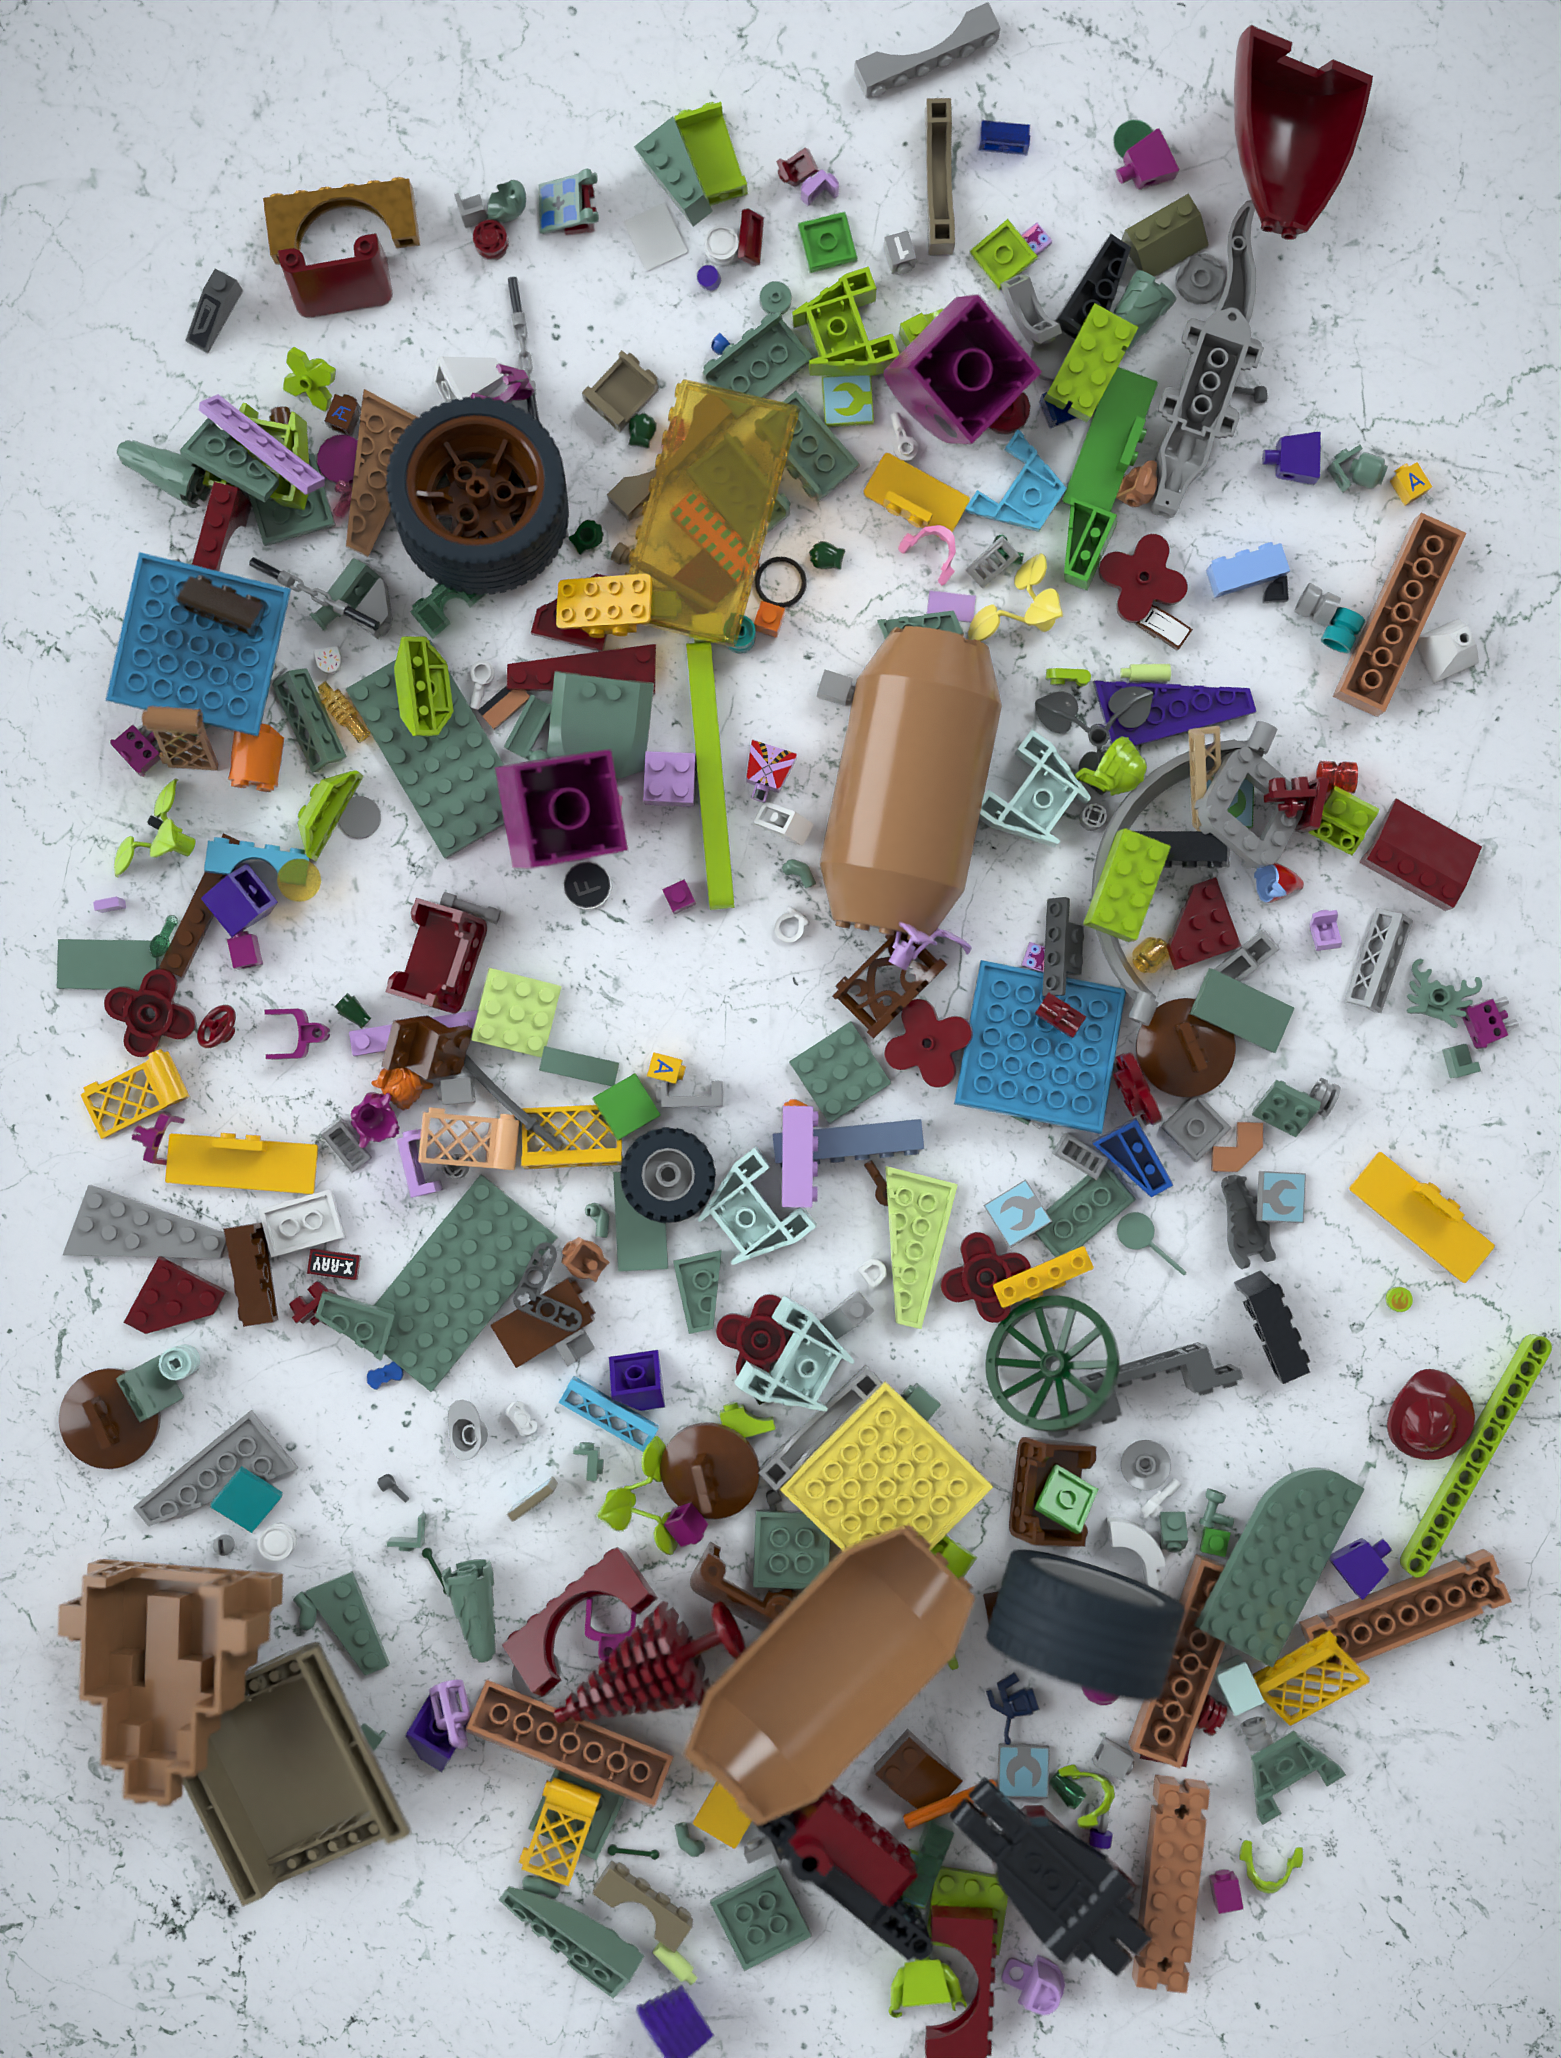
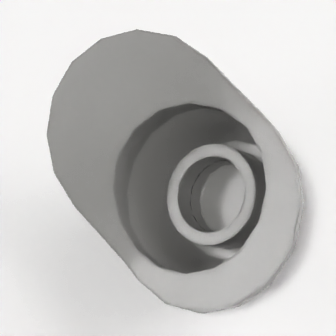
[448,1399,488,1461]

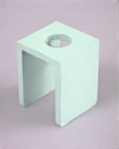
[1214,1655,1265,1716]

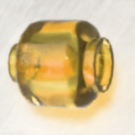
[1132,937,1169,973]

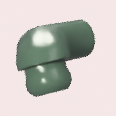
[782,859,816,889]
[675,1822,705,1857]
[522,1875,560,1899]

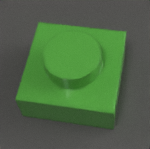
[1199,1526,1231,1557]

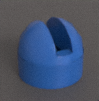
[711,332,730,355]

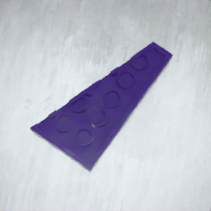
[1093,680,1257,746]

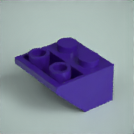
[201,863,278,938]

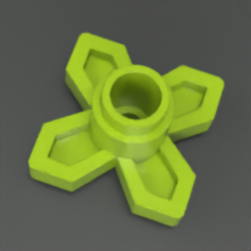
[283,347,336,411]

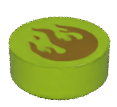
[1386,1287,1413,1312]

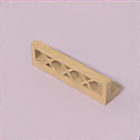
[1188,726,1221,831]

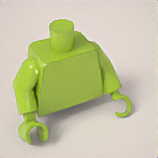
[888,1956,967,2018]

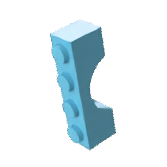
[204,837,309,886]

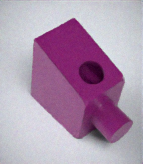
[1116,128,1180,190]

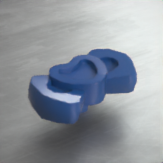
[367,1361,403,1390]

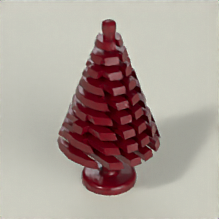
[554,1601,746,1724]

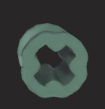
[309,605,342,631]

